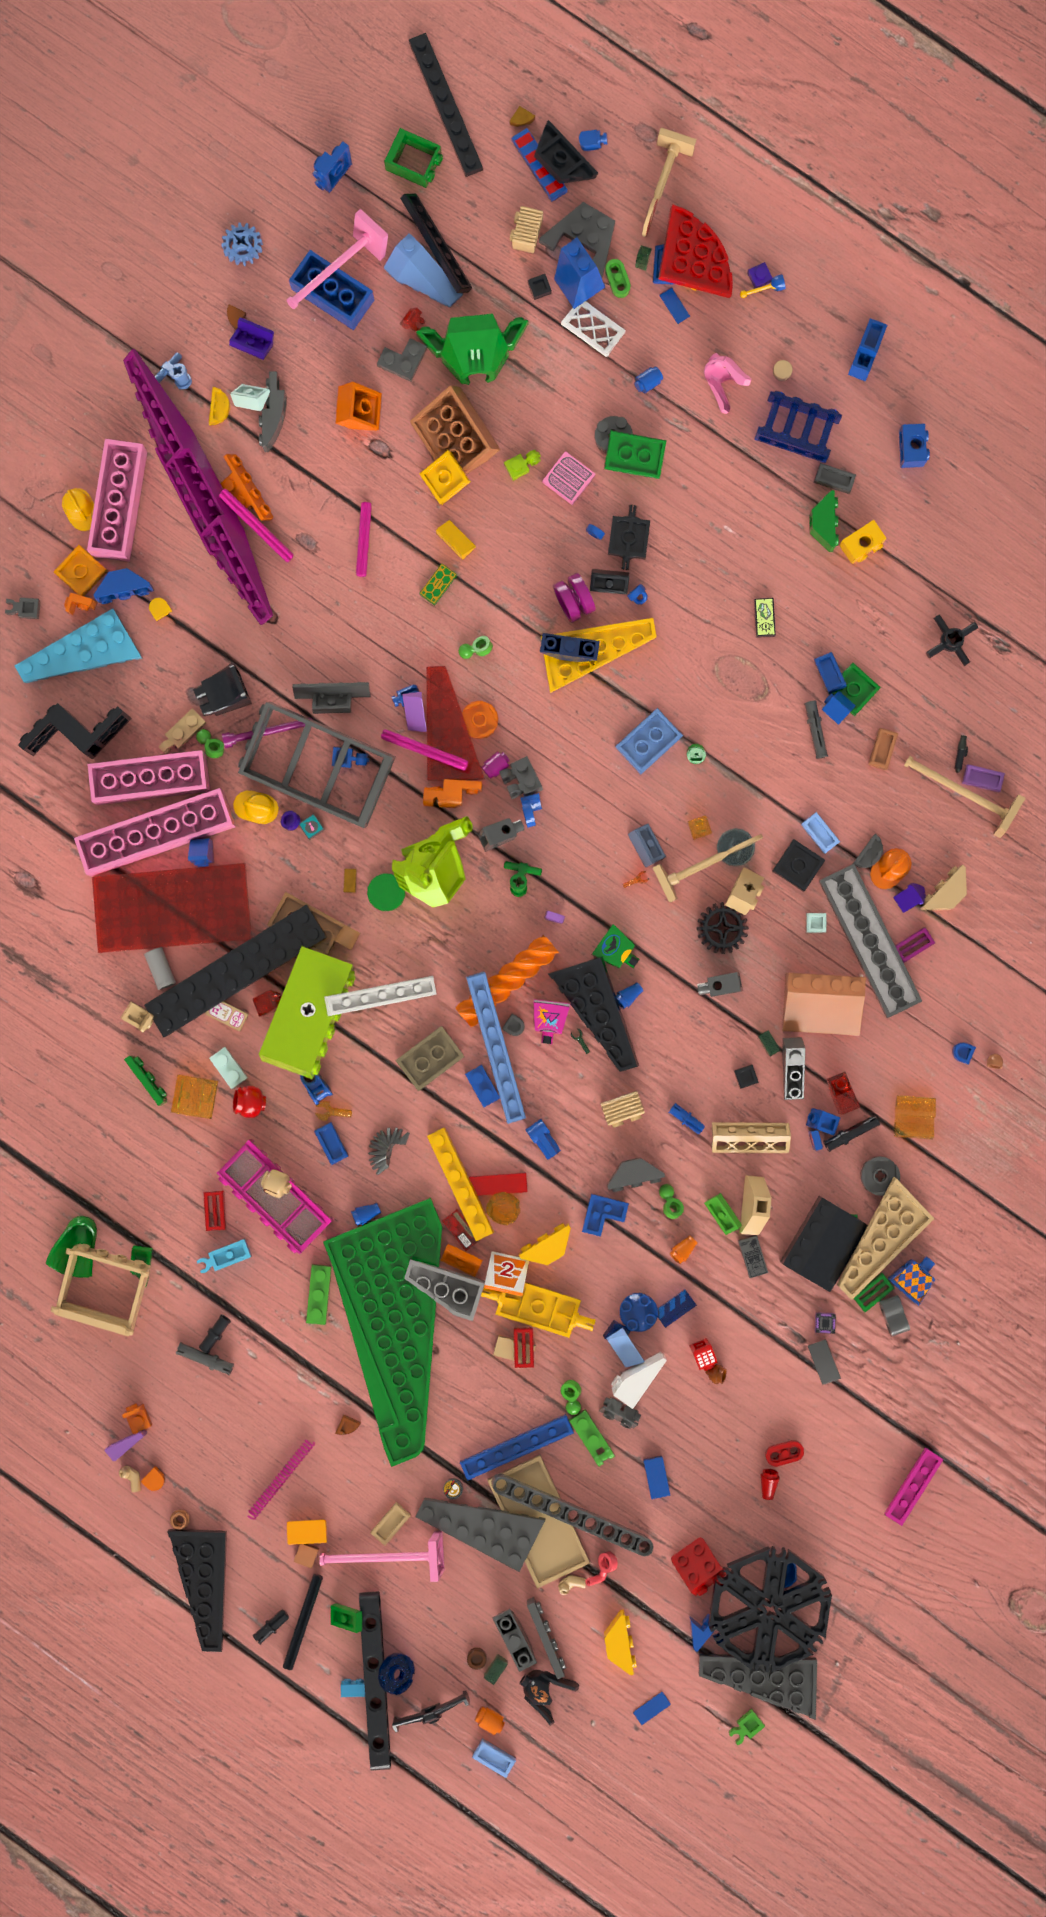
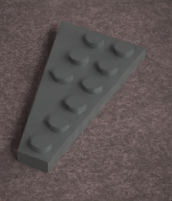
[415,1498,546,1572]
[698,1654,817,1720]

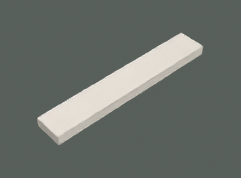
[324,976,437,1016]

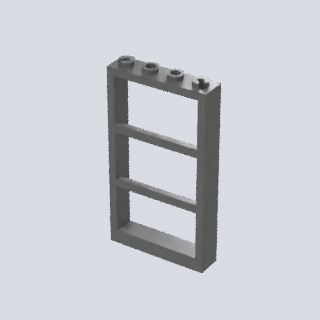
[238,702,396,828]

